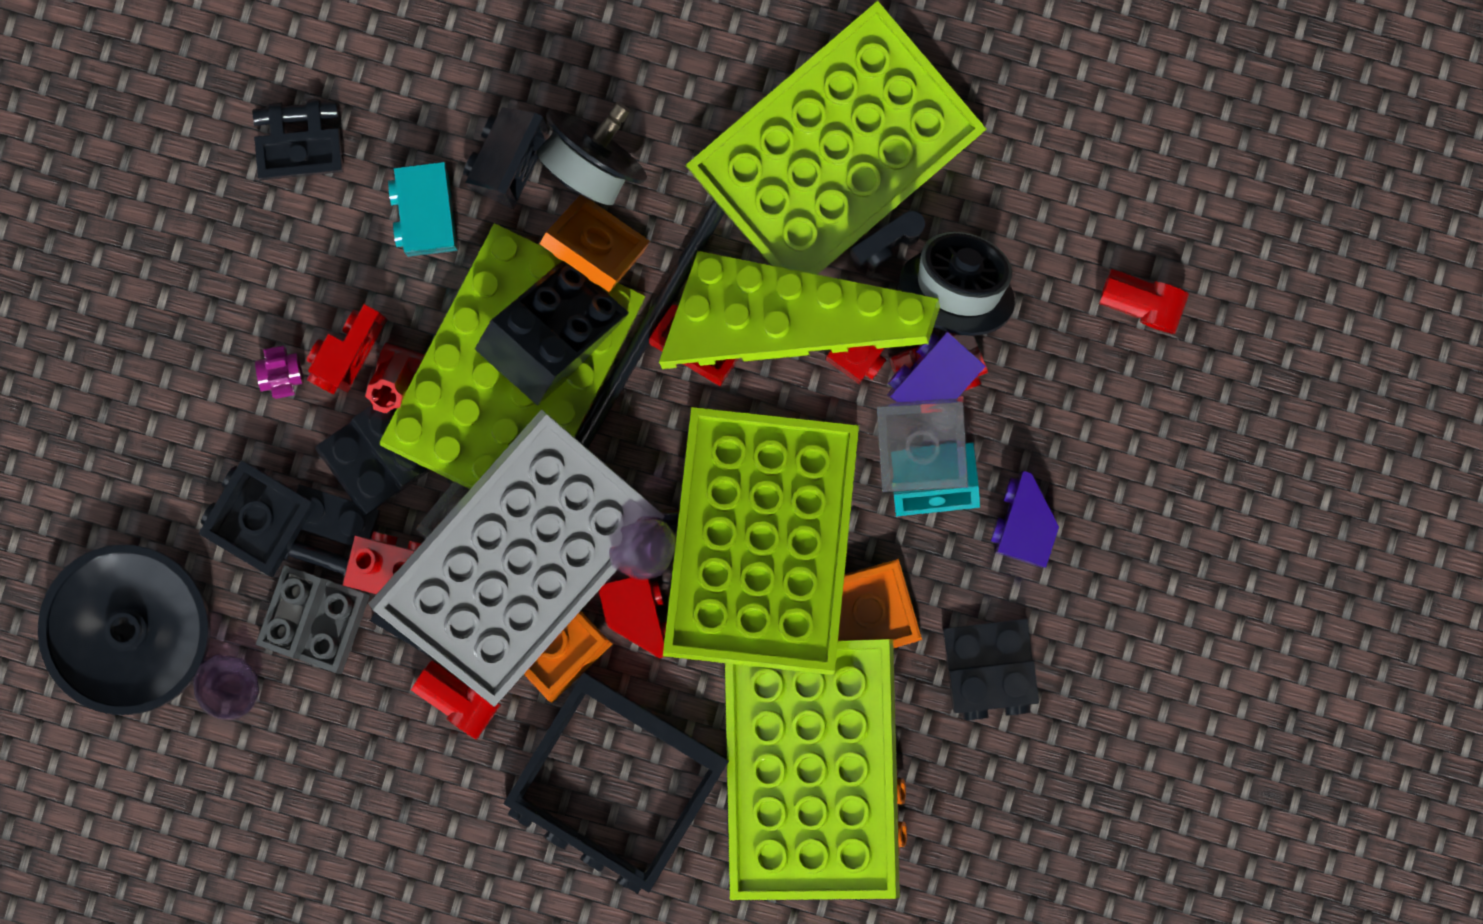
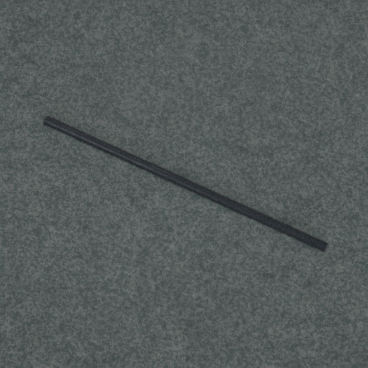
[575,199,725,449]

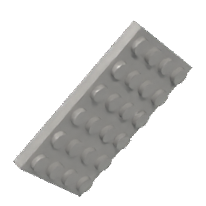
[368,409,665,707]

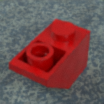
[598,574,667,658]

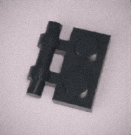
[252,99,344,181]

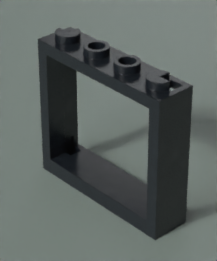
[503,672,729,894]

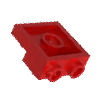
[306,304,388,395]

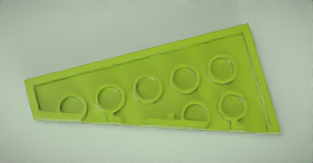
[659,251,940,369]

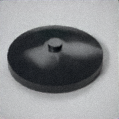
[38,545,211,715]

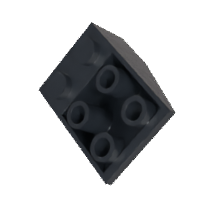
[475,261,629,406]

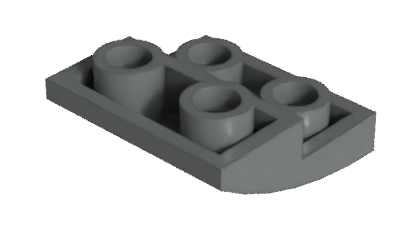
[256,565,370,674]

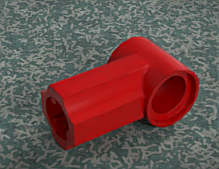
[1098,269,1189,334]
[365,342,425,413]
[411,660,501,740]

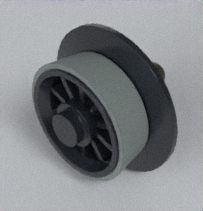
[536,102,647,205]
[899,232,1015,336]

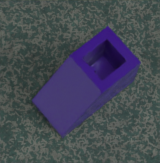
[887,331,986,402]
[990,471,1059,568]

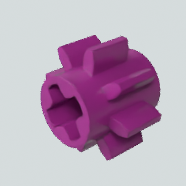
[255,345,304,399]

